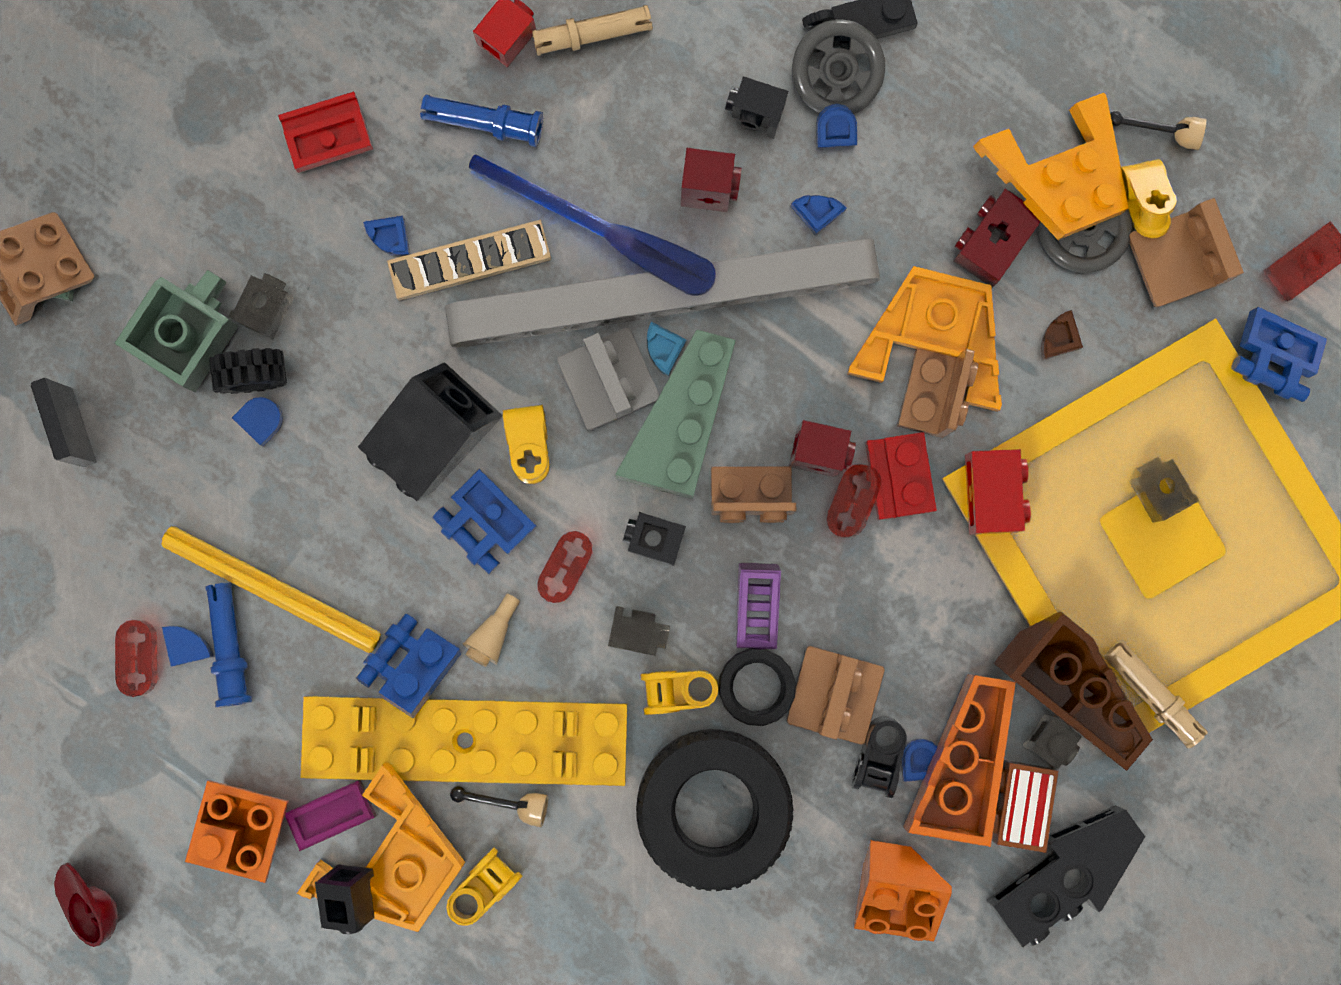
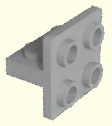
[557,328,659,430]

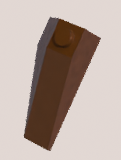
[994,611,1153,771]

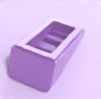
[736,563,781,649]

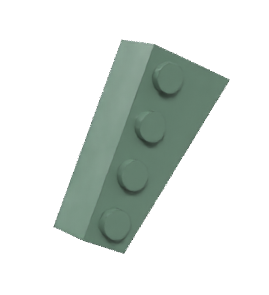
[615,330,736,499]

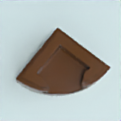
[1041,310,1083,361]

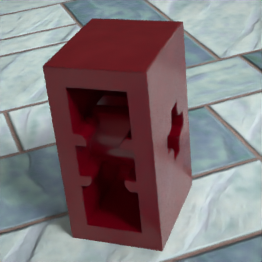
[681,148,742,212]
[954,188,1041,288]
[789,420,856,477]

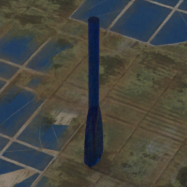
[469,154,716,296]

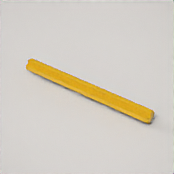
[161,526,381,653]

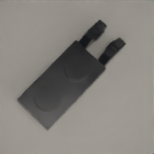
[802,0,918,53]

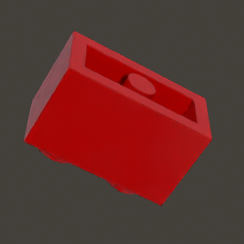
[965,449,1031,535]

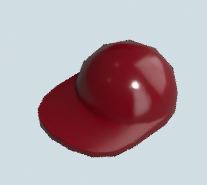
[54,863,119,947]

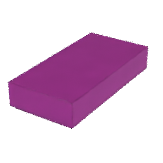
[285,780,376,851]

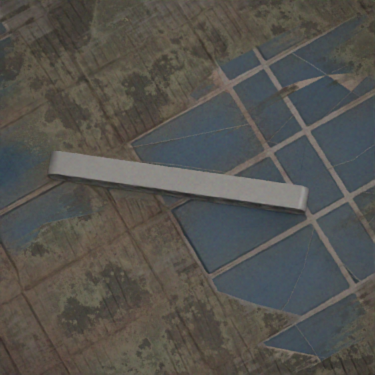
[445,239,880,347]

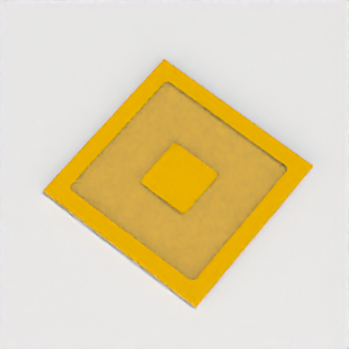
[942,318,1341,757]

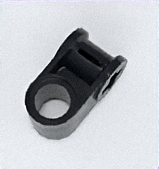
[852,716,907,798]

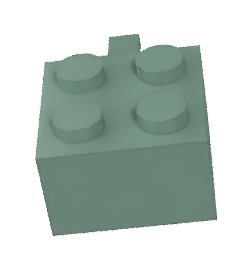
[114,270,239,393]

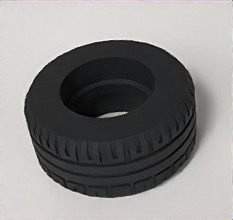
[636,729,794,892]

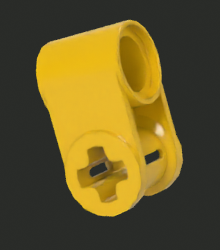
[1121,159,1177,238]
[503,405,550,484]
[640,670,719,715]
[446,847,523,926]

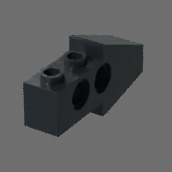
[986,805,1145,947]

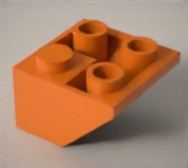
[185,780,289,883]
[854,840,952,942]

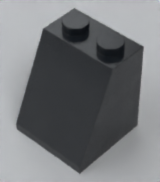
[358,362,503,501]

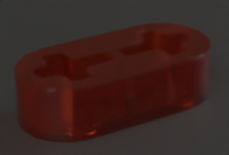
[827,464,882,538]
[537,531,593,603]
[115,620,158,697]

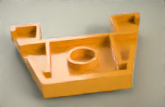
[973,93,1129,240]
[847,266,1002,412]
[297,762,466,932]

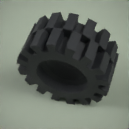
[209,348,287,394]

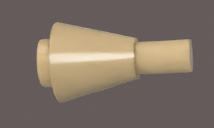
[462,593,520,667]

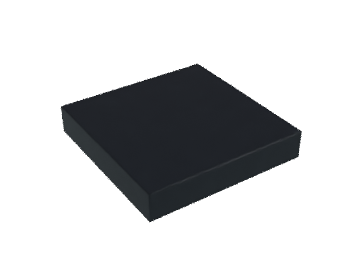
[30,378,97,467]

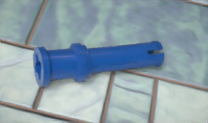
[420,94,544,147]
[205,583,253,708]

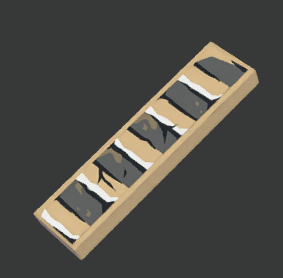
[387,219,552,301]

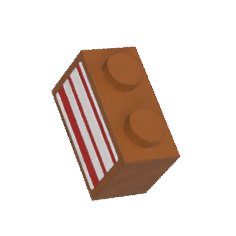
[992,760,1059,853]

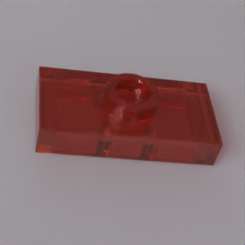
[1263,221,1341,302]

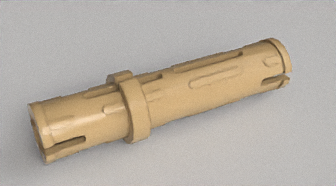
[532,5,653,56]
[1103,640,1208,749]

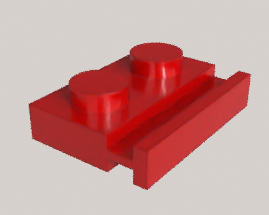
[278,91,373,173]
[865,432,937,520]

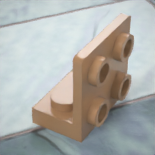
[1129,198,1244,308]
[0,212,94,326]
[897,348,978,438]
[711,466,796,523]

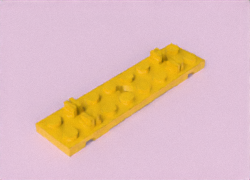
[300,696,627,786]

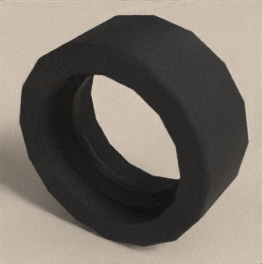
[718,649,796,726]

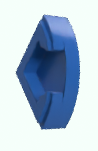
[790,195,847,236]
[363,215,410,257]
[162,626,214,667]

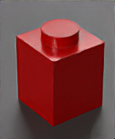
[473,0,536,68]

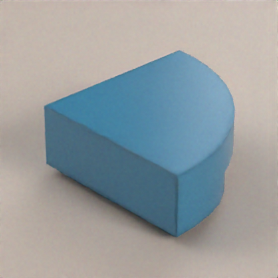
[647,322,687,376]

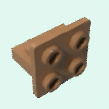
[787,646,885,745]

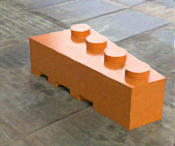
[903,674,1016,847]

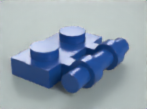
[1231,307,1327,402]
[432,469,537,575]
[356,614,461,718]

